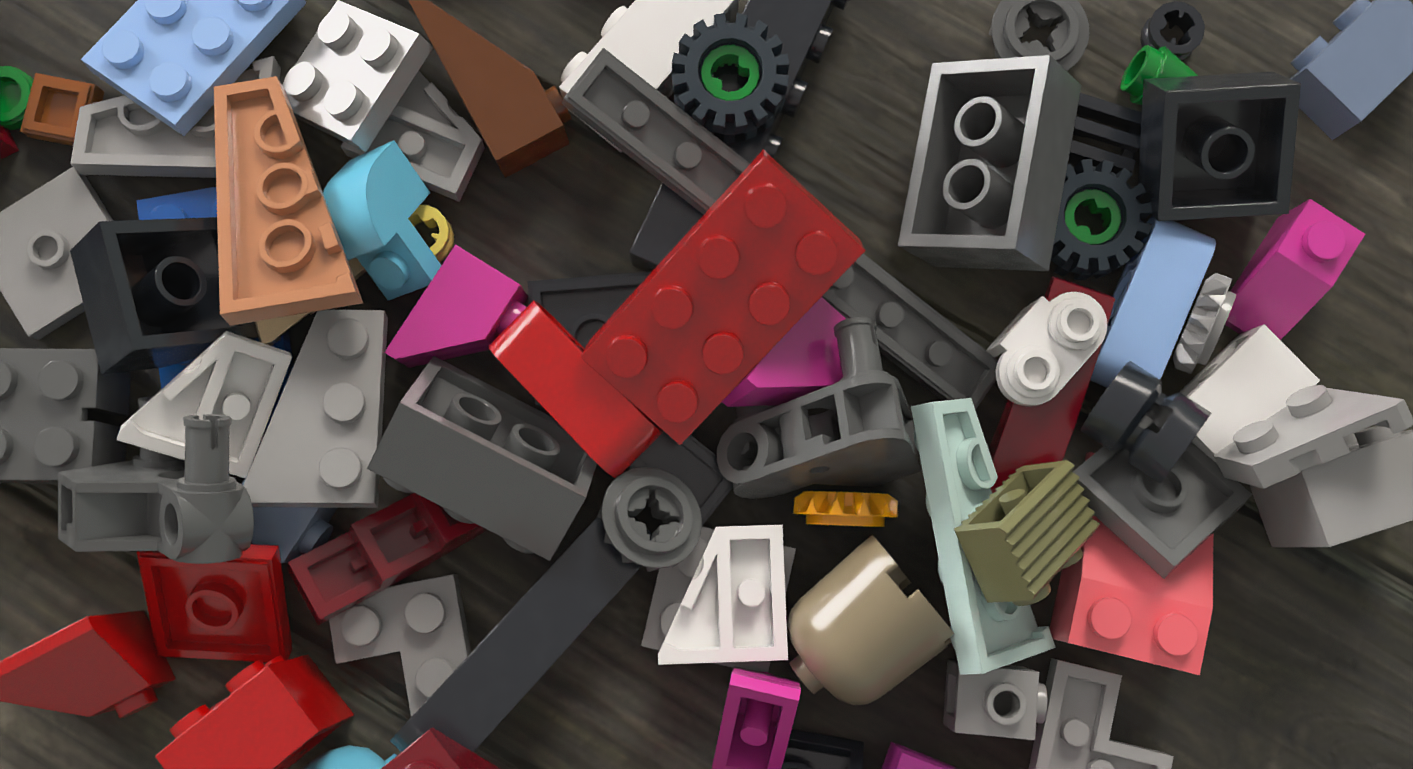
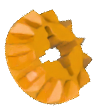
[793,491,898,527]

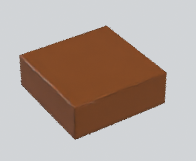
[20,73,105,146]

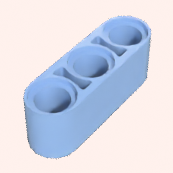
[1090,216,1216,388]

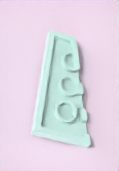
[911,398,1056,675]

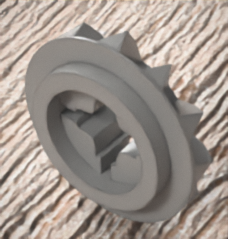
[1173,273,1236,374]

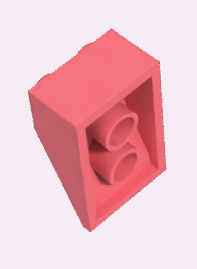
[1050,452,1214,675]

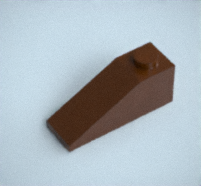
[408,0,572,178]

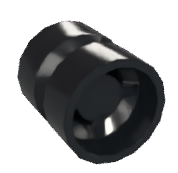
[1080,361,1212,484]

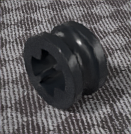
[1140,1,1205,61]

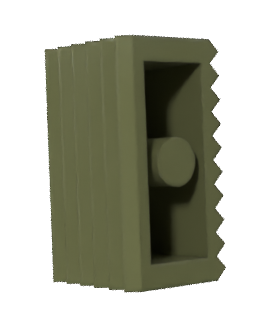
[954,460,1100,606]

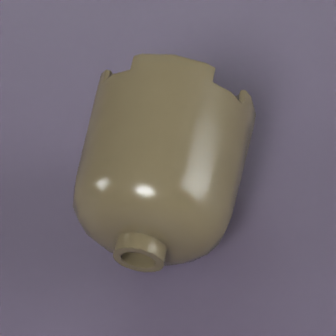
[787,535,955,705]

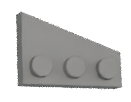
[70,56,281,178]
[243,309,388,508]

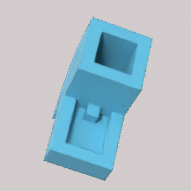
[323,140,441,300]

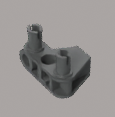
[717,316,922,499]
[58,397,254,564]

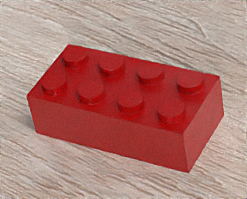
[580,149,866,445]

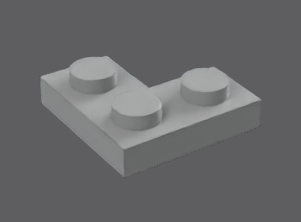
[329,574,471,716]
[1028,658,1174,769]

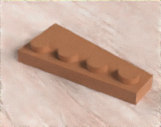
[214,76,363,326]

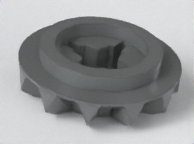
[988,0,1089,71]
[597,467,702,572]

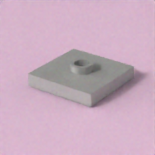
[0,167,114,340]

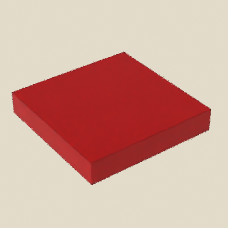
[137,544,293,662]

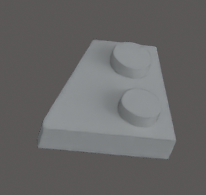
[1213,385,1413,489]

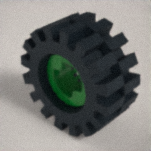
[671,13,790,142]
[1051,159,1152,281]

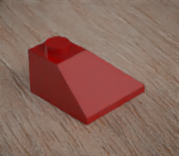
[0,610,176,719]

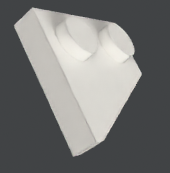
[116,331,292,478]
[658,525,788,665]

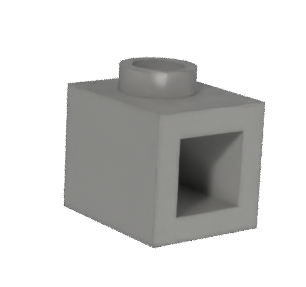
[943,659,1047,740]

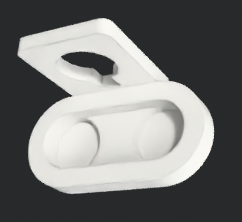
[986,292,1107,406]

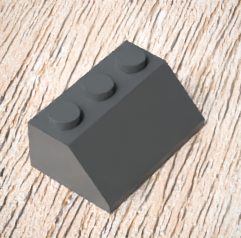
[367,356,597,561]

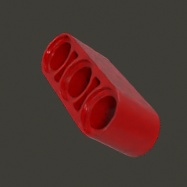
[488,300,663,478]

